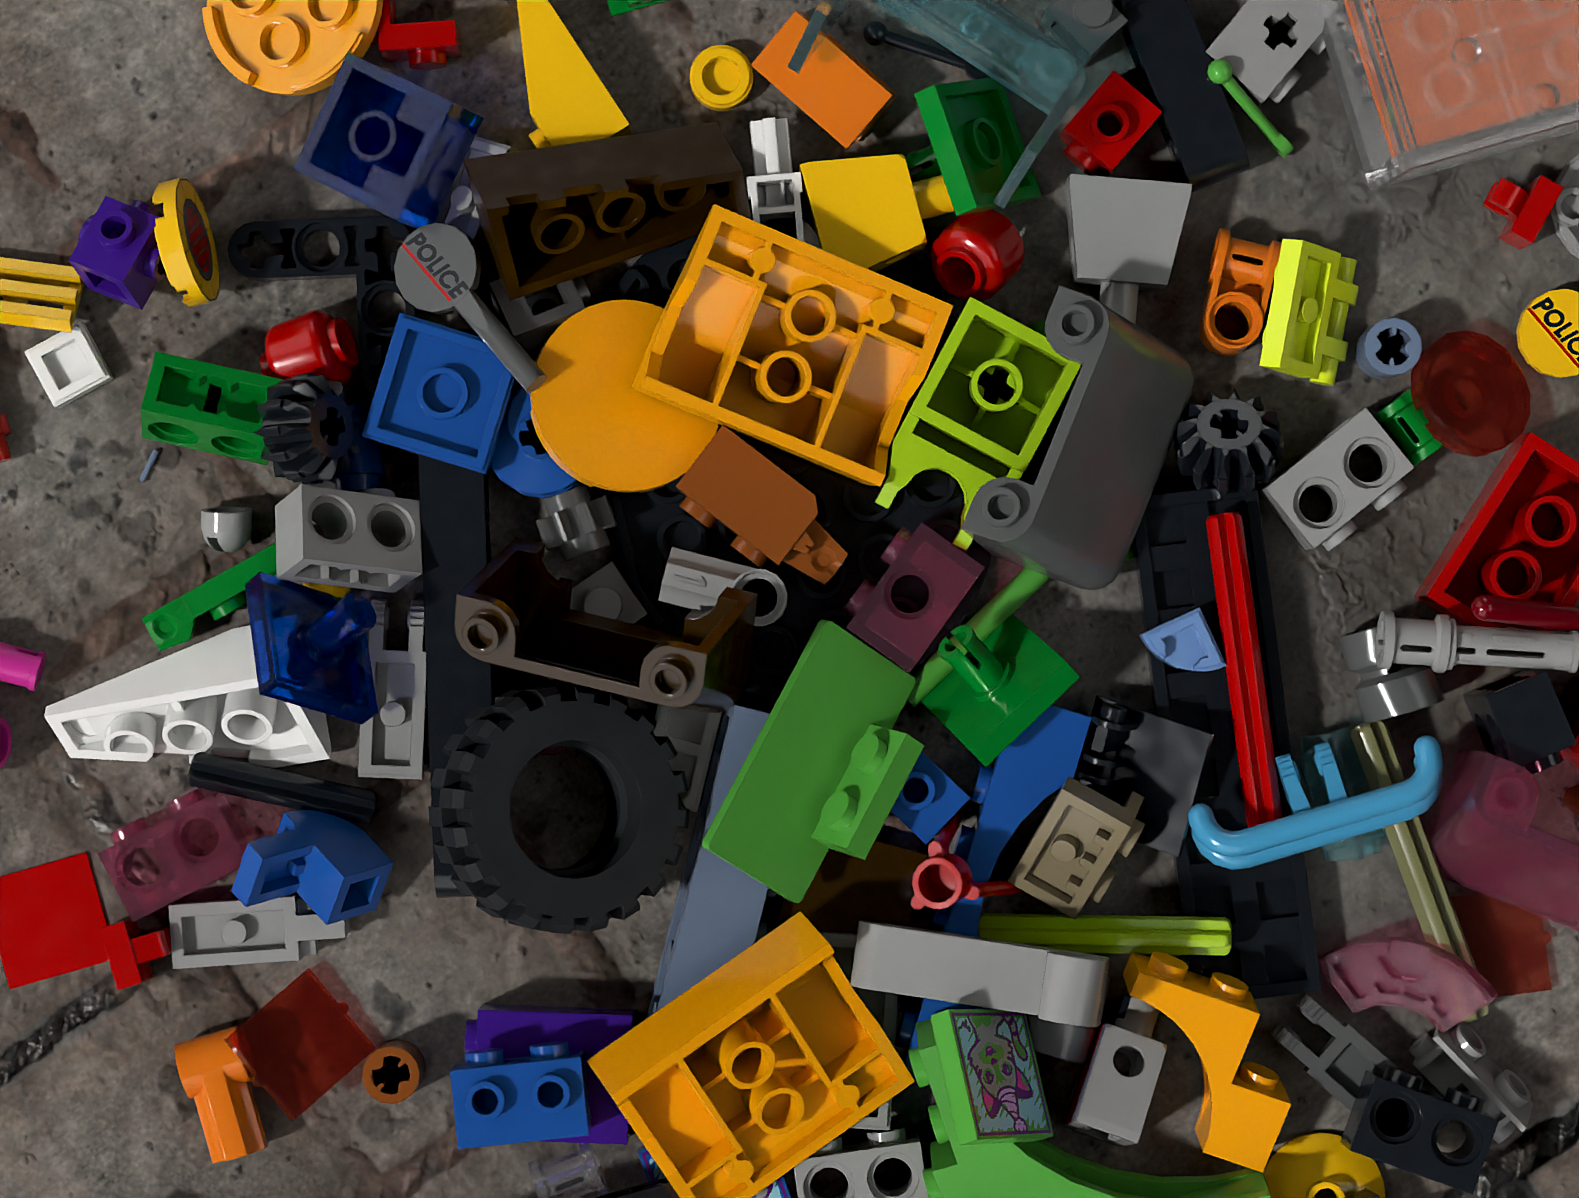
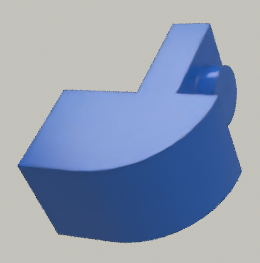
[231,810,394,925]

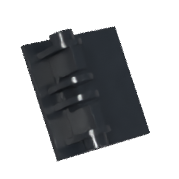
[1074,695,1214,857]

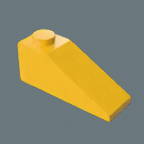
[517,0,632,149]

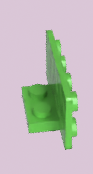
[702,620,925,903]

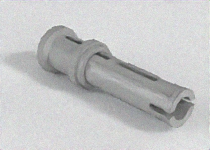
[1376,611,1579,673]

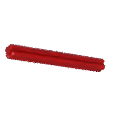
[1206,512,1283,827]

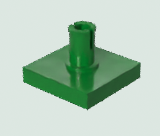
[906,76,1042,216]
[921,614,1080,767]

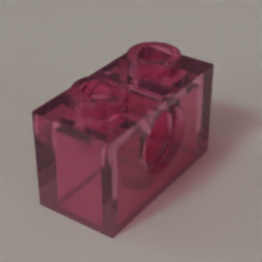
[843,522,985,673]

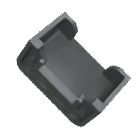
[961,285,1195,590]

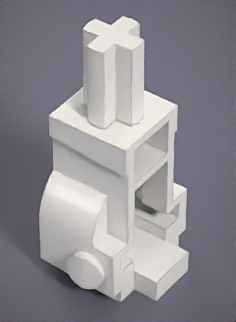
[746,117,821,249]

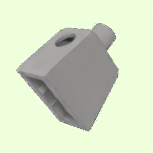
[1065,174,1192,324]

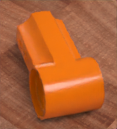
[174,1026,268,1163]

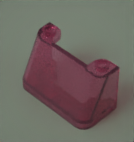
[1427,749,1579,931]

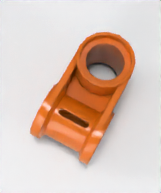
[1198,228,1282,357]

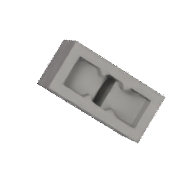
[1258,408,1414,551]
[275,481,422,593]
[794,1126,929,1198]

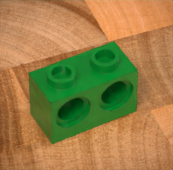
[140,351,283,466]

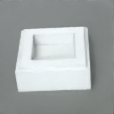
[24,322,114,409]

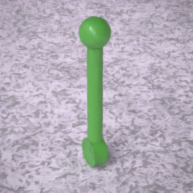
[1207,59,1294,158]

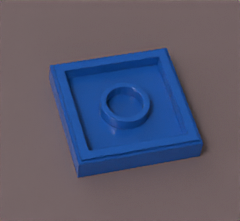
[362,313,516,475]

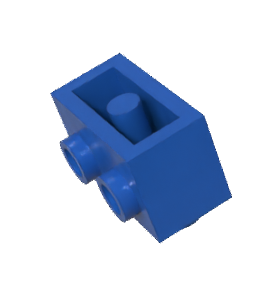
[450,1041,592,1149]

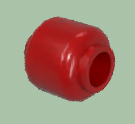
[930,209,1025,302]
[259,309,359,386]

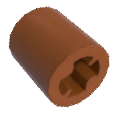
[362,1040,426,1104]

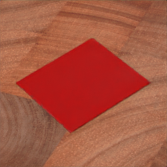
[0,852,108,989]

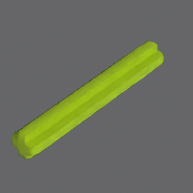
[978,913,1232,956]

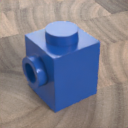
[891,751,970,844]

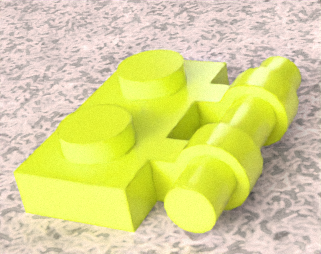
[1259,239,1359,386]

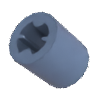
[1355,318,1422,380]

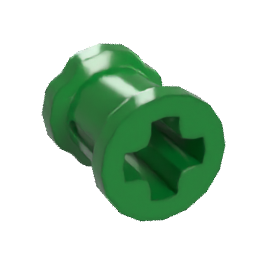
[1372,384,1455,466]

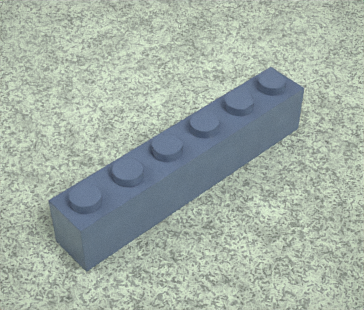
[646,704,776,1019]

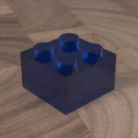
[293,52,484,229]

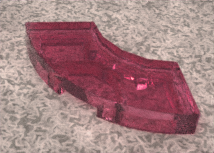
[1318,936,1498,1033]

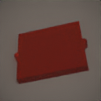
[1426,885,1552,1004]
[224,968,376,1121]

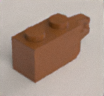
[676,425,848,585]

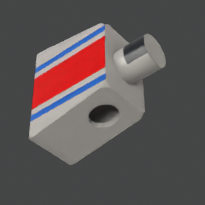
[1060,994,1167,1147]

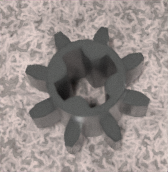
[536,485,617,561]

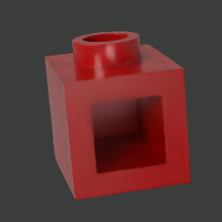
[1059,70,1162,177]

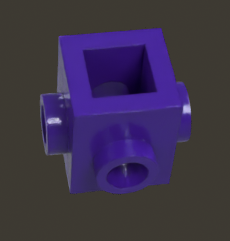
[69,196,167,310]

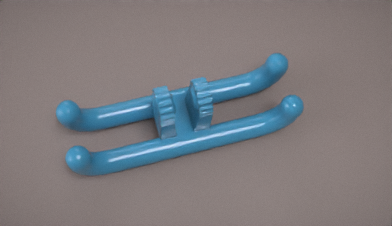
[1188,735,1443,870]

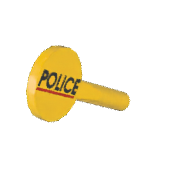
[1516,289,1579,378]

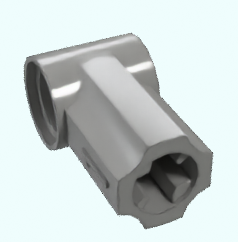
[658,547,788,626]

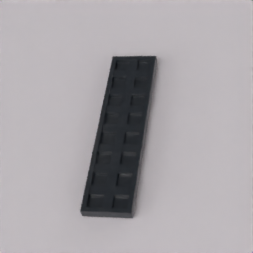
[1133,482,1322,999]

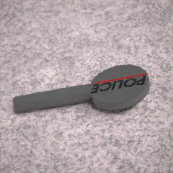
[394,223,547,393]

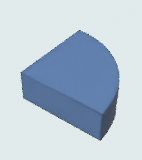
[1139,607,1227,672]

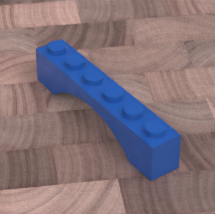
[895,705,1092,1067]

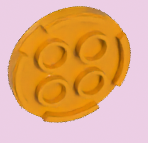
[202,0,383,96]
[530,300,719,493]

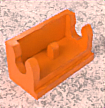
[751,11,899,149]

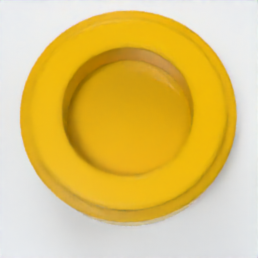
[690,45,753,111]

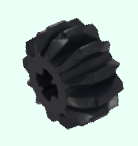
[254,373,362,485]
[1174,388,1284,500]

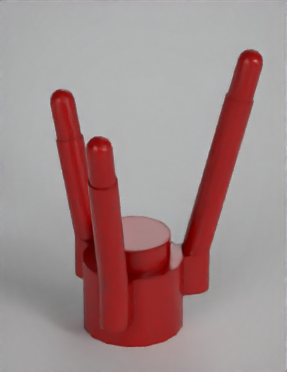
[911,808,1025,910]

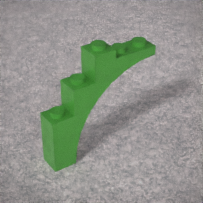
[908,1019,1271,1198]

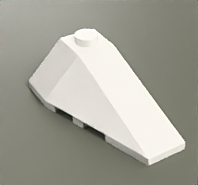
[44,618,331,768]

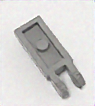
[358,599,428,780]

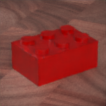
[1414,432,1579,631]

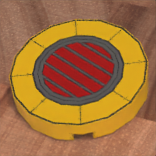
[152,178,220,307]

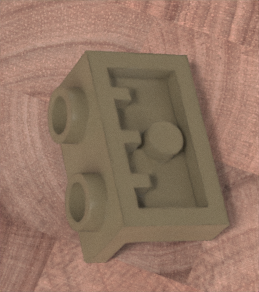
[1008,776,1145,919]

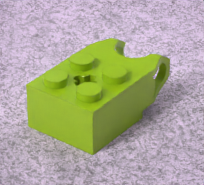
[875,297,1081,551]

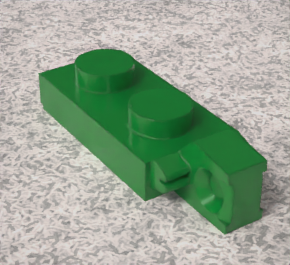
[141,542,287,651]

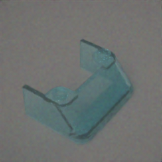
[787,0,1088,209]

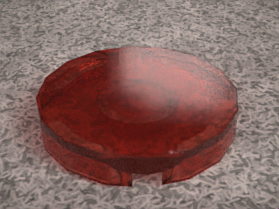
[1411,330,1530,457]

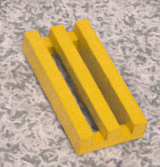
[0,257,84,333]

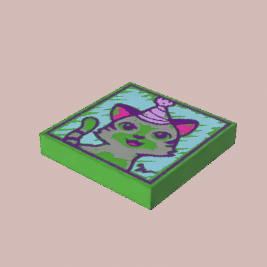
[931,1009,1054,1145]

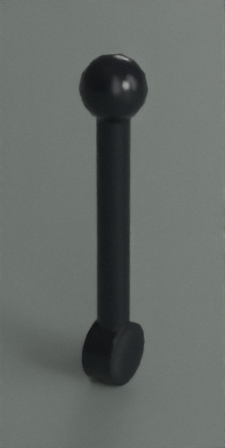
[863,21,991,80]

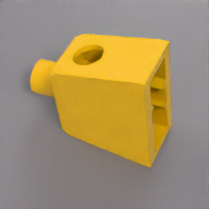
[799,154,954,272]

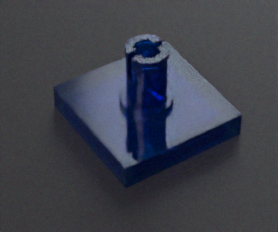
[245,571,378,725]

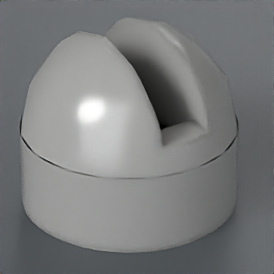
[201,506,253,553]

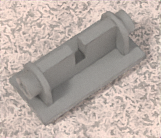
[1409,1012,1534,1144]

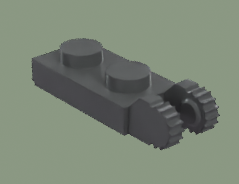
[1269,993,1423,1131]

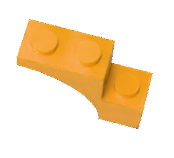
[1122,951,1291,1173]

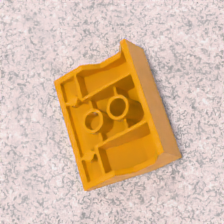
[631,204,954,487]
[587,911,915,1198]

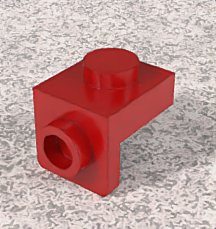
[371,0,462,70]

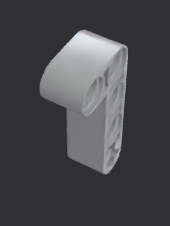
[850,921,1110,1027]

